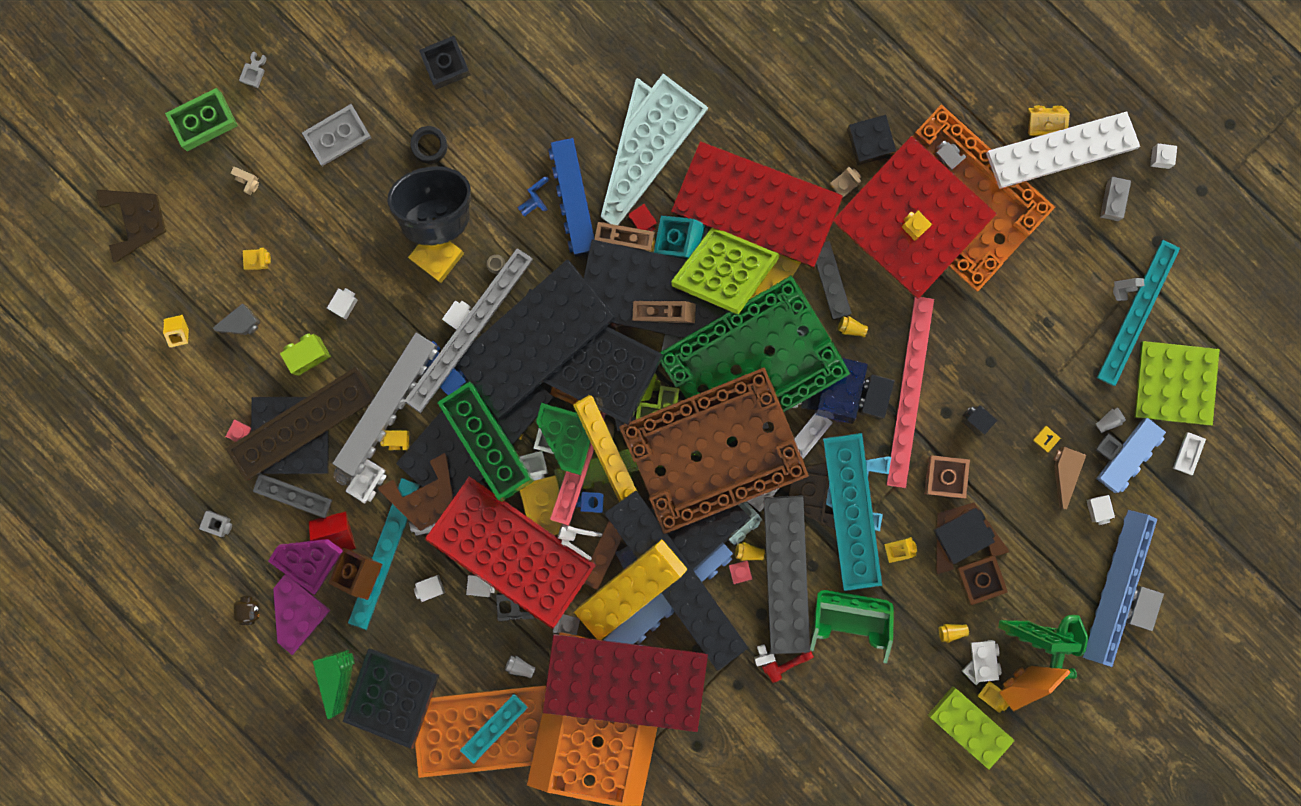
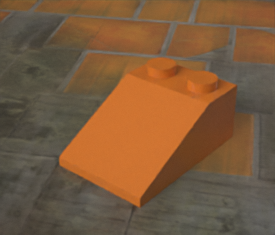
[999,666,1071,711]

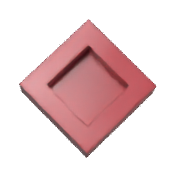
[225,420,251,442]
[729,561,752,584]

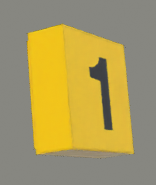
[1033,426,1061,453]

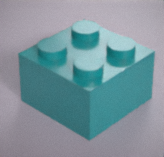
[654,216,705,260]

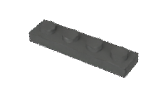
[816,241,852,320]
[253,474,332,518]

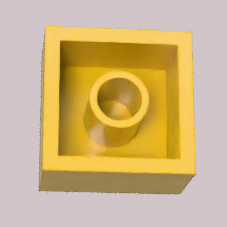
[408,241,464,283]

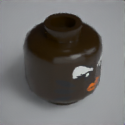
[234,596,259,625]

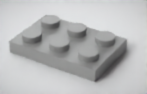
[302,104,371,166]

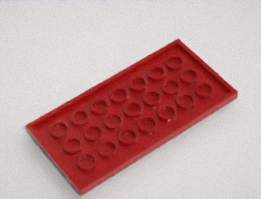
[671,141,843,268]
[424,476,596,629]

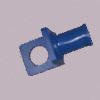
[518,177,550,216]
[576,492,604,513]

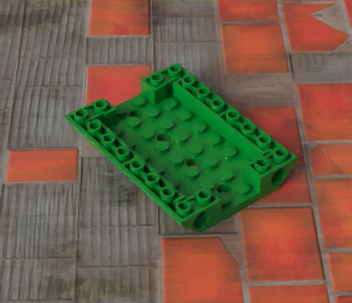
[659,275,850,444]

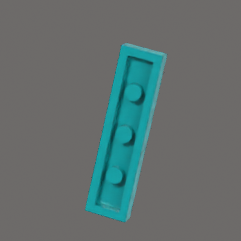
[460,693,528,764]

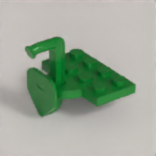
[998,615,1088,679]

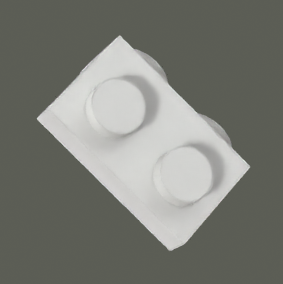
[520,451,548,481]
[346,459,386,504]
[971,640,1001,682]

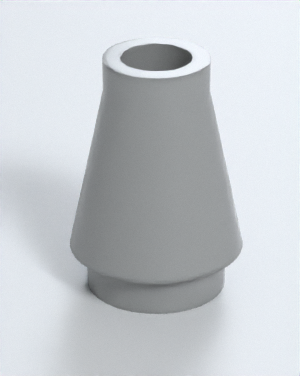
[1096,408,1126,433]
[505,656,535,678]

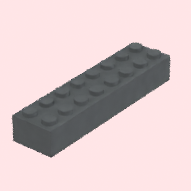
[764,495,810,654]

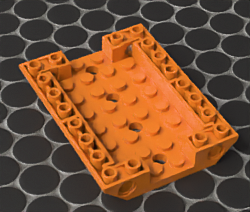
[912,104,1055,292]
[527,632,658,806]

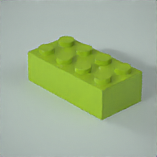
[928,686,1015,769]

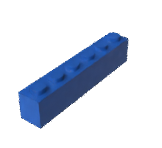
[548,138,594,257]

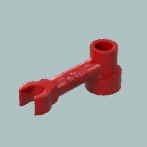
[762,651,814,683]

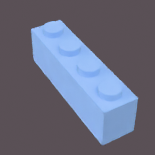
[1096,418,1166,493]

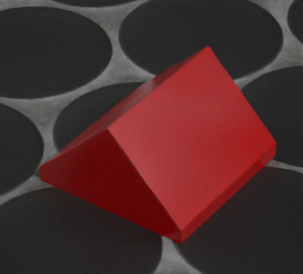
[309,511,356,550]

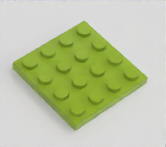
[671,228,779,314]
[1134,341,1220,426]

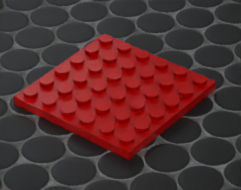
[833,136,997,299]

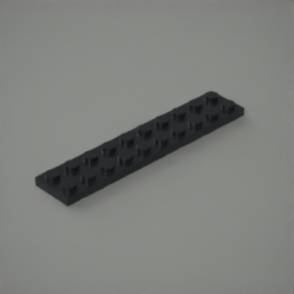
[604,490,748,671]

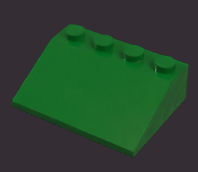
[313,650,355,720]

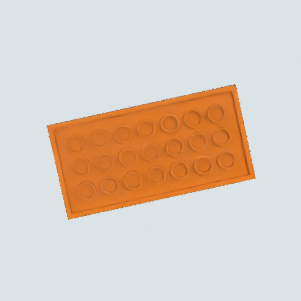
[415,685,546,778]

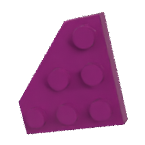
[268,539,343,595]
[273,574,331,655]

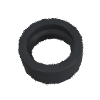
[410,126,448,164]

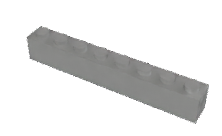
[333,333,438,476]

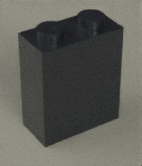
[933,508,995,564]

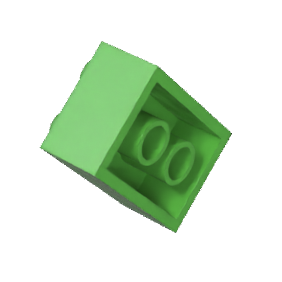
[165,88,238,151]

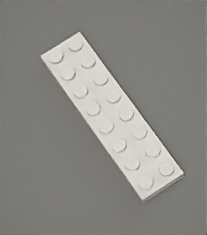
[986,112,1140,189]

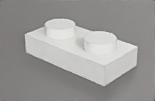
[1173,432,1206,475]

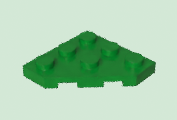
[536,403,591,476]

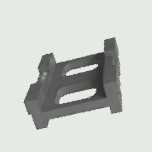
[496,594,534,621]

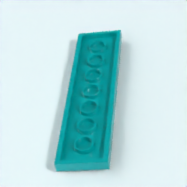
[823,433,882,591]

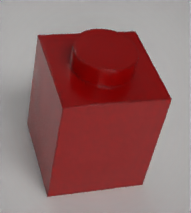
[628,204,657,232]

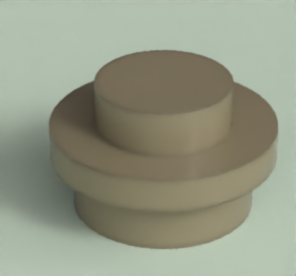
[487,255,506,274]

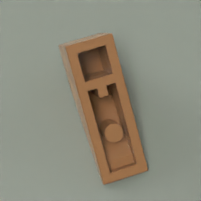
[594,222,655,251]
[632,301,696,323]
[1053,447,1086,509]

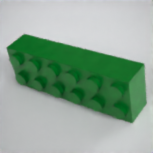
[437,382,534,502]

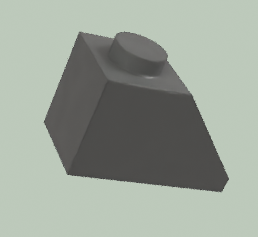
[213,303,260,335]

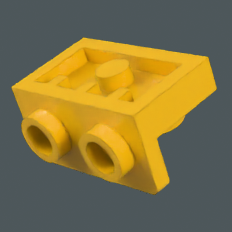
[1028,105,1070,135]

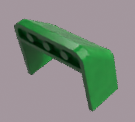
[810,590,894,663]

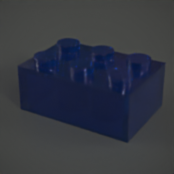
[816,358,868,424]

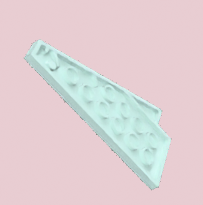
[601,74,708,225]

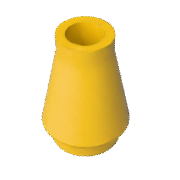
[838,316,868,337]
[735,542,765,561]
[939,624,969,643]

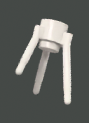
[558,524,602,560]

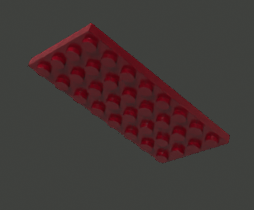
[542,634,708,732]

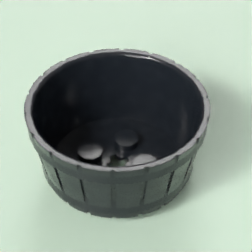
[387,166,471,245]

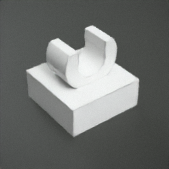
[754,644,776,666]

